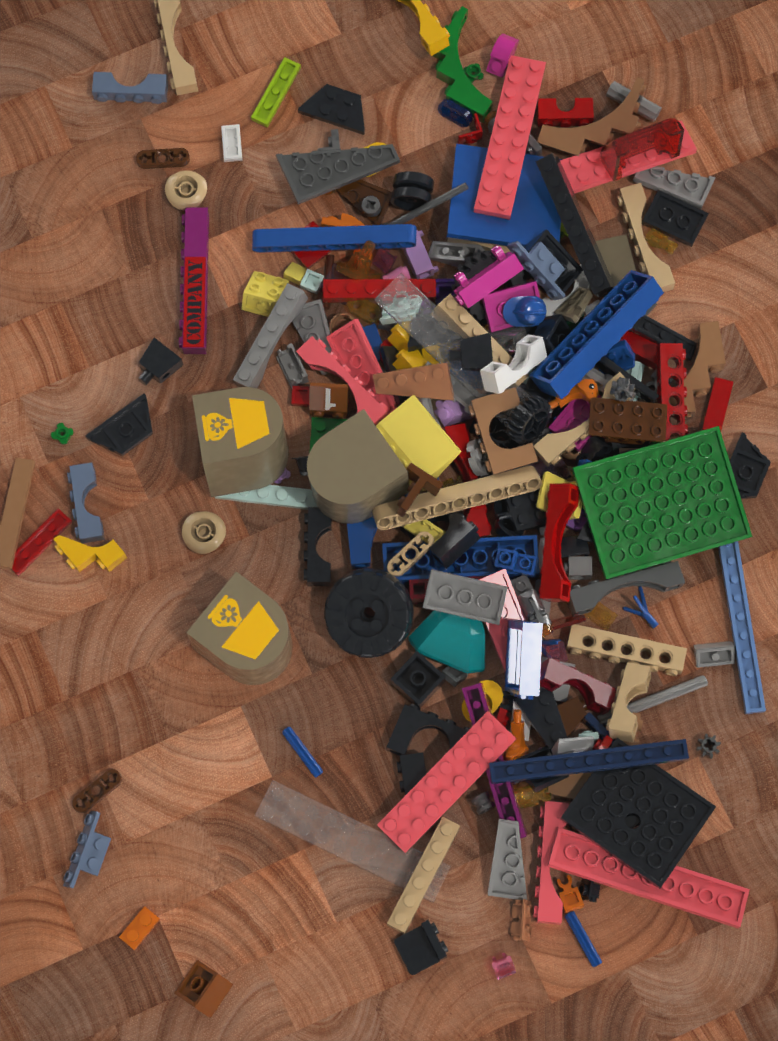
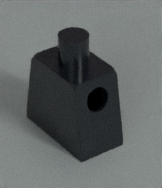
[449,333,493,372]
[138,337,183,385]

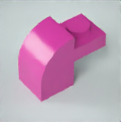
[486,33,519,78]

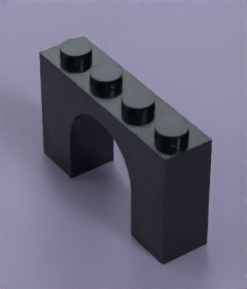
[399,490,480,569]
[386,704,471,756]

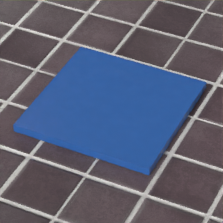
[447,144,563,247]

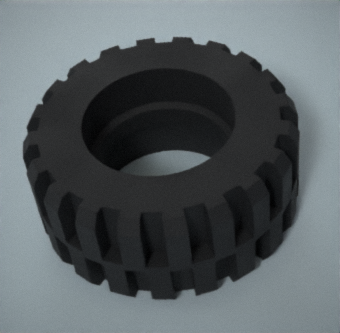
[452,251,527,324]

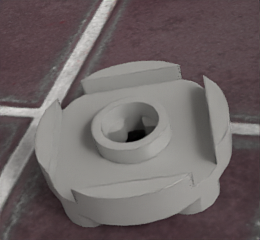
[467,438,490,477]

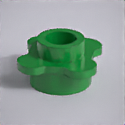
[463,63,484,83]
[51,423,74,445]

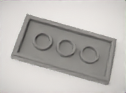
[423,569,508,625]

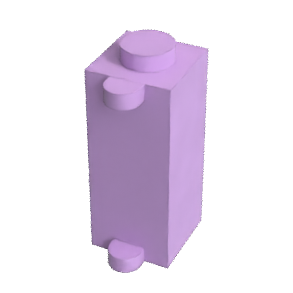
[403,230,439,279]
[434,400,474,427]

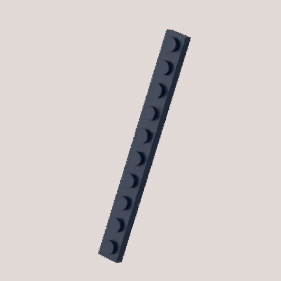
[489,739,689,784]

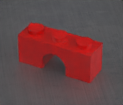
[537,98,594,128]

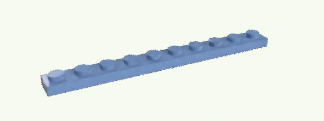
[718,541,766,714]

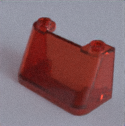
[600,118,684,181]

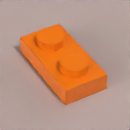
[119,906,160,950]

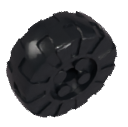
[324,568,414,658]

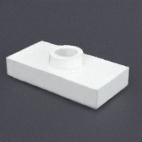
[221,124,243,162]

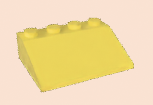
[376,395,461,491]

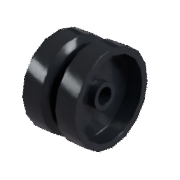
[391,171,434,211]

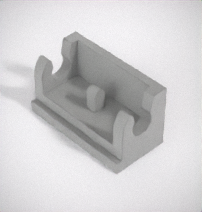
[276,343,309,389]

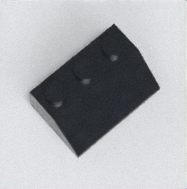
[519,229,583,299]

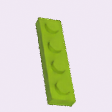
[251,57,301,128]

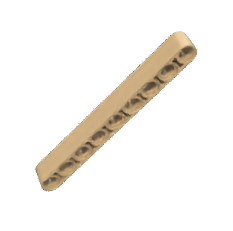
[372,466,542,530]

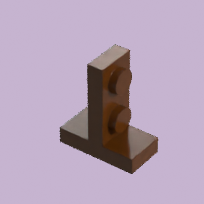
[396,463,444,517]

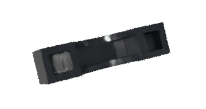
[304,507,332,586]

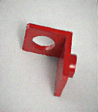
[458,113,483,144]

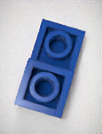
[494,548,539,577]

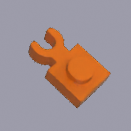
[557,875,584,914]

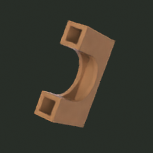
[468,387,538,475]

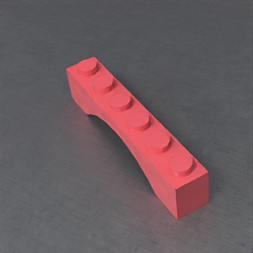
[296,336,389,426]
[533,801,569,925]

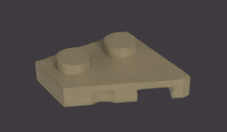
[554,287,593,324]

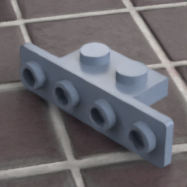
[507,241,566,300]
[63,811,111,888]

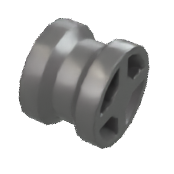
[362,196,381,217]
[471,791,495,815]

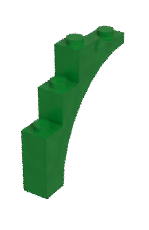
[427,6,493,123]

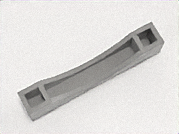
[233,283,308,388]

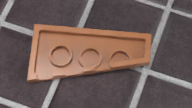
[373,362,455,400]

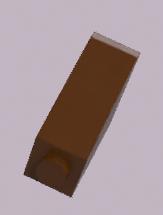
[557,696,588,738]

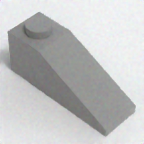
[428,241,485,267]

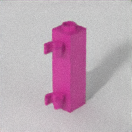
[453,245,524,308]

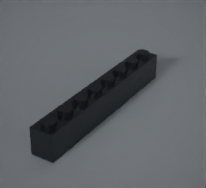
[536,153,615,298]

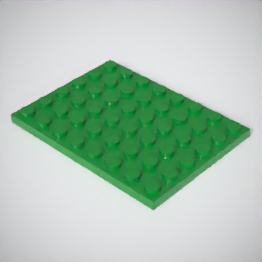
[572,426,753,580]

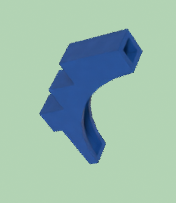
[347,477,439,569]

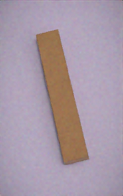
[0,458,35,569]

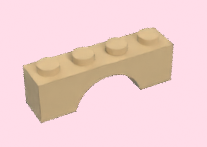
[606,662,651,743]

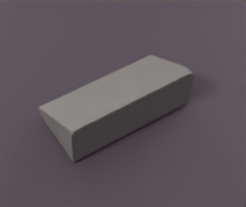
[693,641,735,668]
[551,736,594,755]

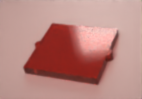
[549,615,586,630]

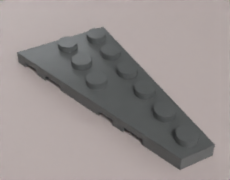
[276,144,400,205]

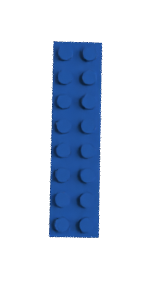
[529,270,664,399]
[382,535,540,585]

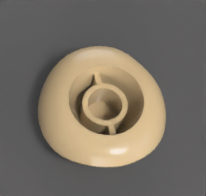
[165,170,207,210]
[182,511,226,554]

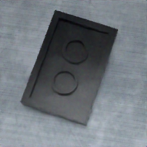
[642,190,709,247]

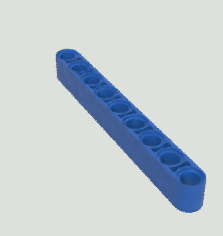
[252,224,417,252]

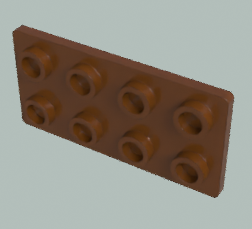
[588,397,667,445]

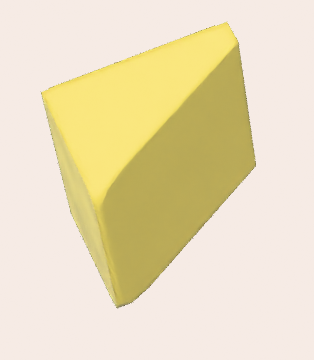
[283,262,307,285]

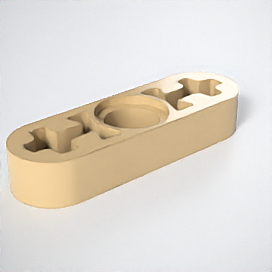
[387,531,434,577]

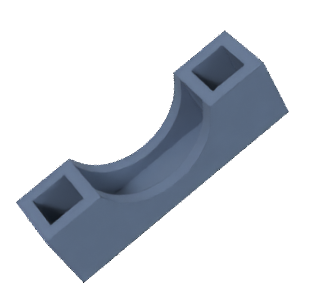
[92,72,168,104]
[67,462,105,544]

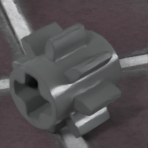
[610,377,635,402]
[696,734,721,759]

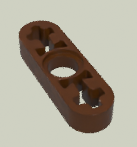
[136,148,190,169]
[72,769,122,813]

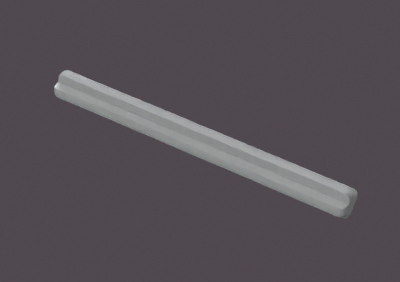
[597,675,708,726]

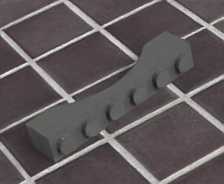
[568,561,685,617]

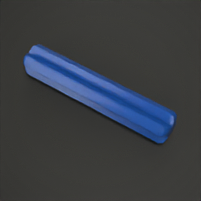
[282,726,323,778]
[565,911,602,967]

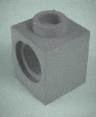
[564,556,592,580]

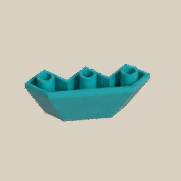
[408,610,485,674]

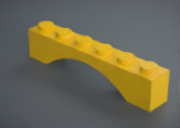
[396,0,450,56]

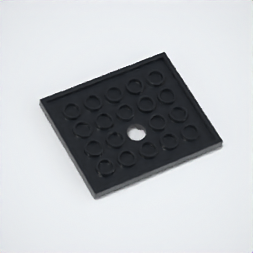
[561,738,716,889]

